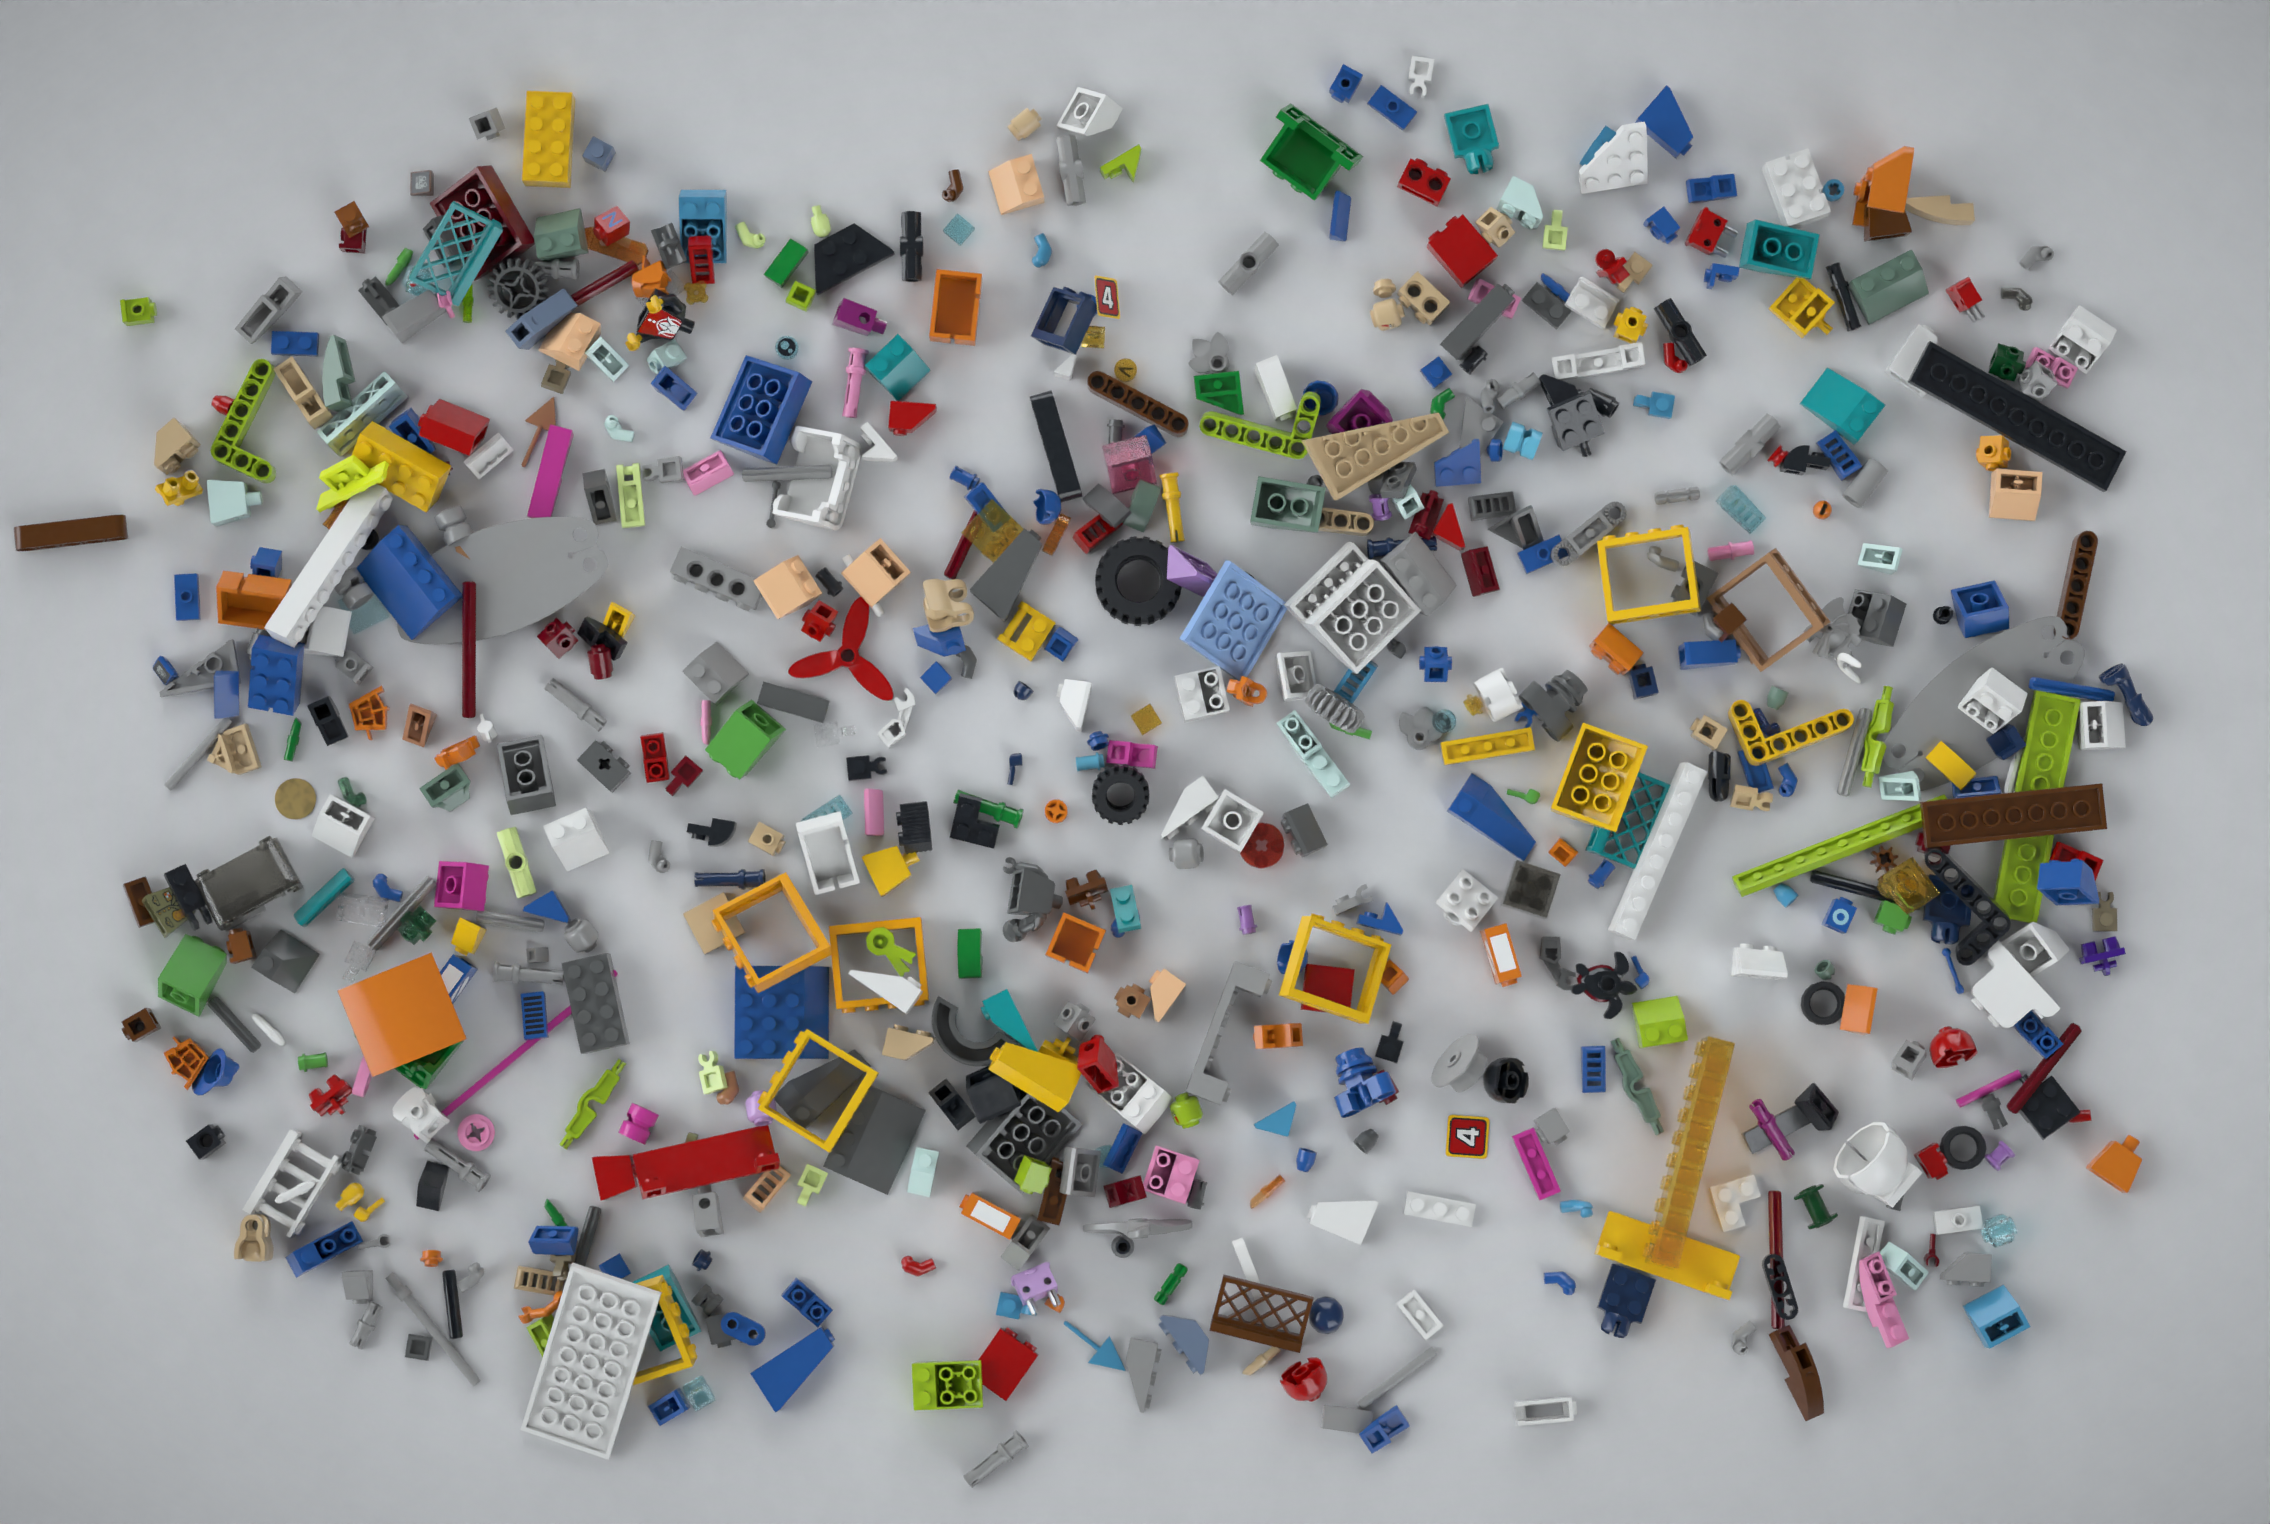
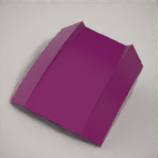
[1326,389,1393,434]

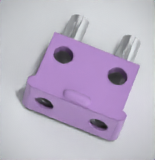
[1011,1262,1061,1316]

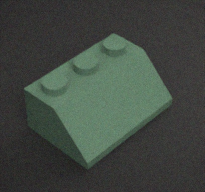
[1848,249,1929,325]

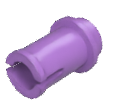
[1237,905,1257,935]

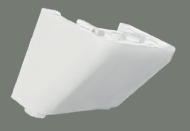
[772,426,862,531]

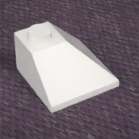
[1057,87,1123,136]
[1056,679,1092,732]
[2000,922,2070,977]

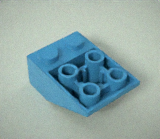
[679,190,727,263]

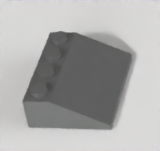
[823,1086,926,1195]
[966,1089,1082,1195]

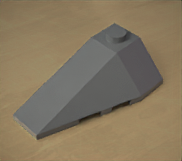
[775,1050,871,1129]

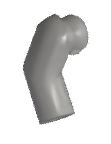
[648,840,670,873]
[1732,1321,1757,1355]

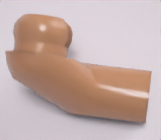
[717,1071,739,1105]

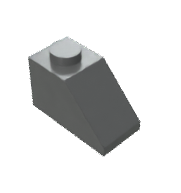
[582,469,617,525]

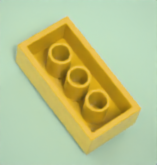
[522,91,575,188]
[352,421,452,513]

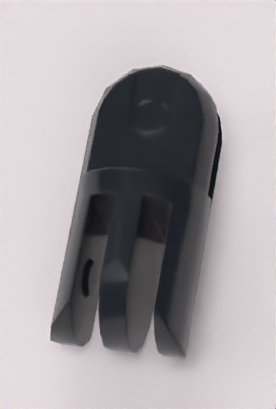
[1708,751,1731,802]

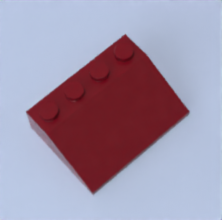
[429,165,535,281]

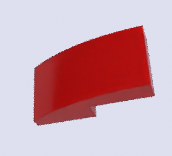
[640,732,670,783]

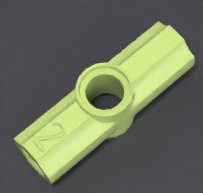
[497,827,537,899]

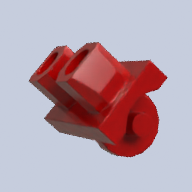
[1595,249,1630,284]
[309,1074,353,1117]

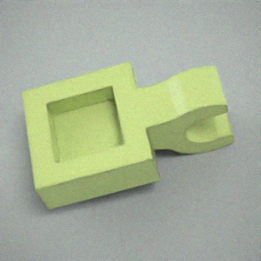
[1542,210,1568,251]
[797,1164,828,1207]

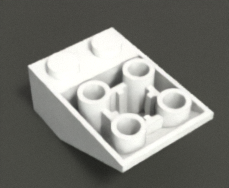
[1088,1052,1174,1135]

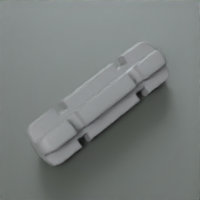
[1655,487,1700,505]

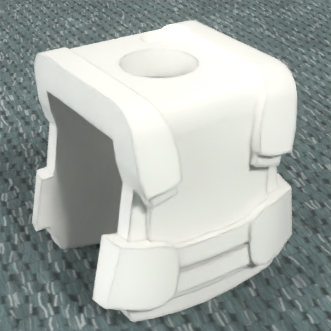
[392,1087,450,1143]

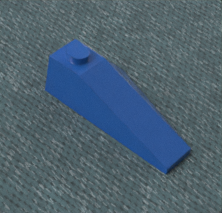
[1447,773,1536,862]

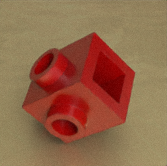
[801,600,838,642]

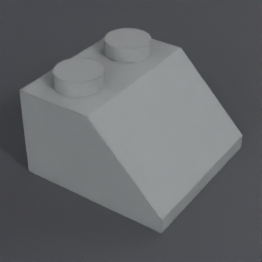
[682,642,749,706]

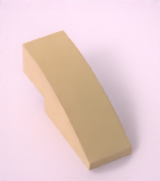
[1905,195,1975,225]
[274,357,333,430]

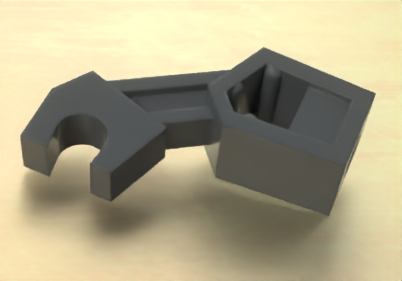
[1540,937,1576,990]

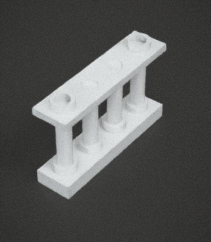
[242,1129,342,1238]

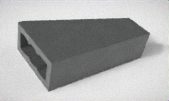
[1440,284,1516,360]
[970,528,1042,622]

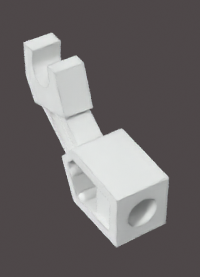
[877,688,916,748]

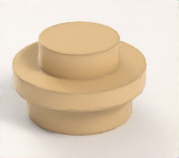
[1373,279,1396,298]

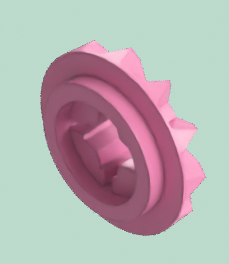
[458,1114,495,1151]

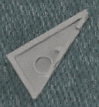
[159,639,241,697]

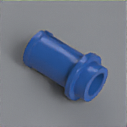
[950,466,980,491]
[1588,859,1616,889]

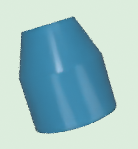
[1774,883,1799,908]

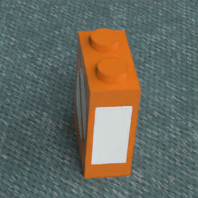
[1480,923,1522,987]
[959,1192,1022,1240]

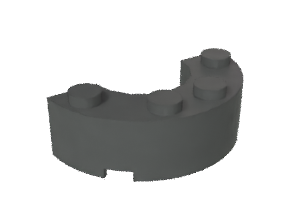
[932,996,1018,1066]

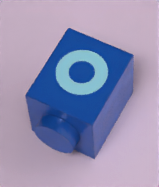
[1821,897,1857,934]

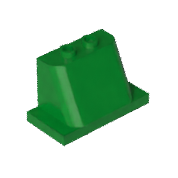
[1260,103,1364,201]

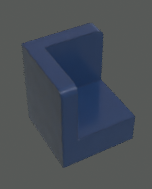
[1986,724,2026,760]

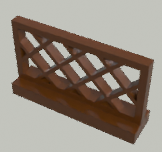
[1209,1274,1314,1353]

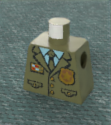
[142,887,202,938]

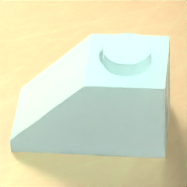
[907,1147,940,1197]
[1880,1242,1929,1291]

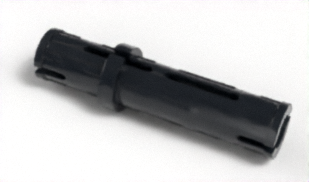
[1825,262,1862,332]

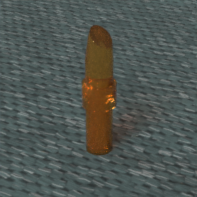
[1250,1174,1285,1209]

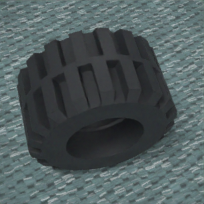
[1092,764,1149,825]

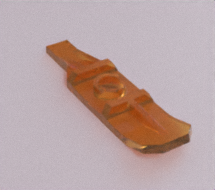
[585,227,649,265]

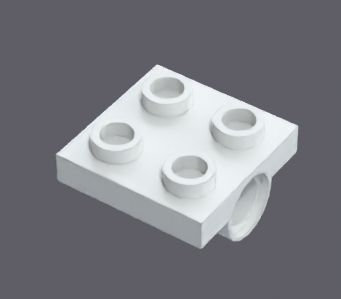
[1435,869,1498,932]

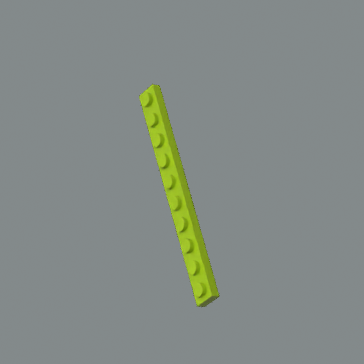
[1732,794,1947,897]

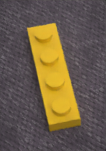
[1440,727,1535,765]

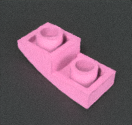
[2025,347,2078,388]

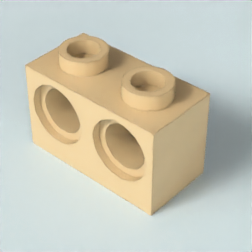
[1397,271,1450,325]

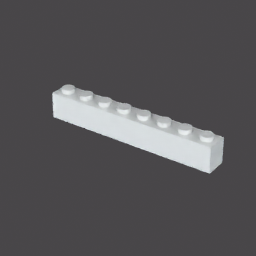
[264,484,393,648]
[1608,762,1707,940]

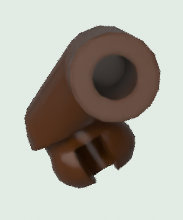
[942,169,963,202]

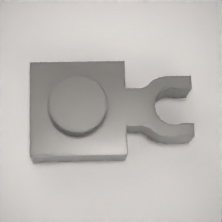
[642,456,684,483]

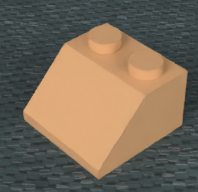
[988,154,1044,215]
[539,313,601,371]
[754,555,822,619]
[1149,968,1186,1023]

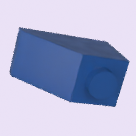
[389,407,436,454]
[913,624,966,657]

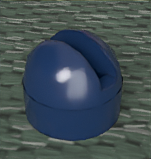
[1013,681,1034,701]

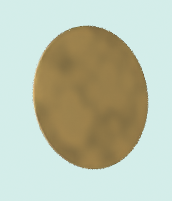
[275,778,316,820]

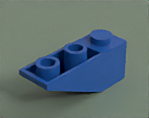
[285,1221,363,1278]

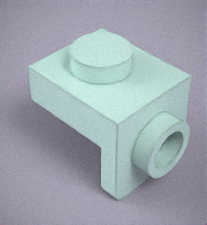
[647,339,687,375]

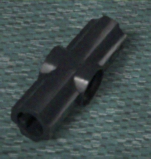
[900,211,923,282]
[1654,298,1707,367]

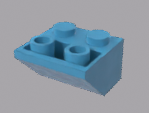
[1963,1285,2030,1349]

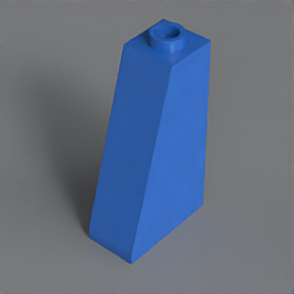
[750,1327,835,1413]

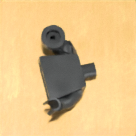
[1003,857,1063,942]

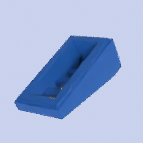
[1816,430,1863,481]
[1581,1046,1606,1093]

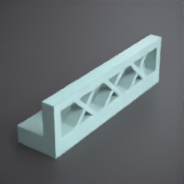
[317,371,408,457]

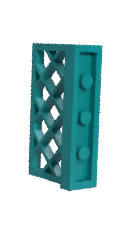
[409,201,503,306]
[1585,772,1670,869]

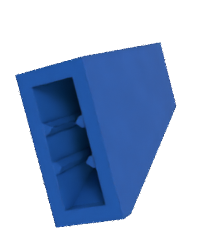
[1635,85,1693,158]
[1678,640,1741,670]

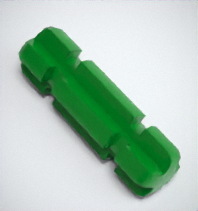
[1154,1263,1188,1305]

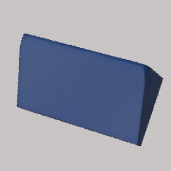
[1329,191,1351,241]
[214,671,239,719]
[1952,776,2002,799]
[528,1226,579,1255]

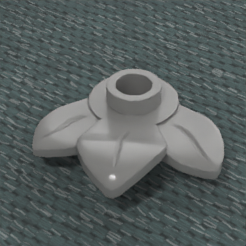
[1188,332,1229,374]
[1399,707,1444,750]

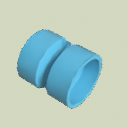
[1502,422,1543,460]

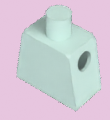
[207,480,263,526]

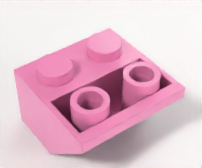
[1143,1146,1200,1204]

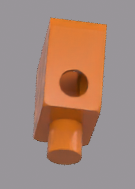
[2086,1135,2142,1193]

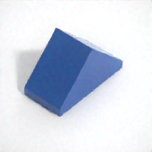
[523,890,571,923]
[648,1388,691,1426]

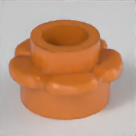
[420,1250,443,1267]

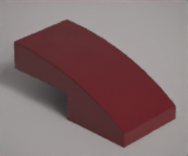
[1103,1175,1147,1208]

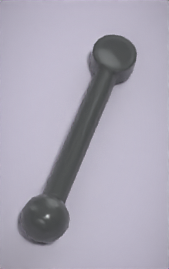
[766,481,781,528]

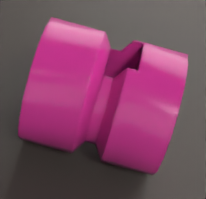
[618,1103,659,1145]

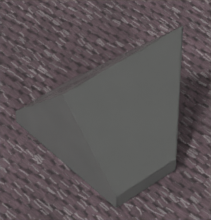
[1487,505,1544,550]

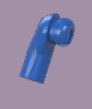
[373,874,403,902]
[1544,1272,1576,1295]

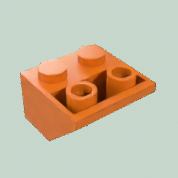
[1589,623,1644,676]

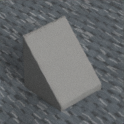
[526,947,549,963]

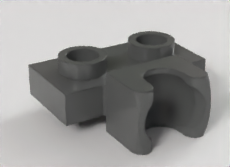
[1368,462,1417,498]

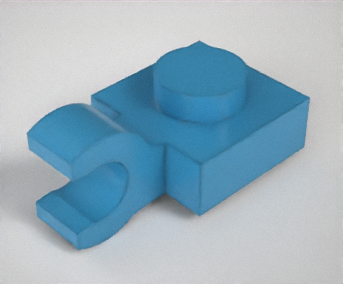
[1633,392,1675,419]
[996,1292,1036,1320]

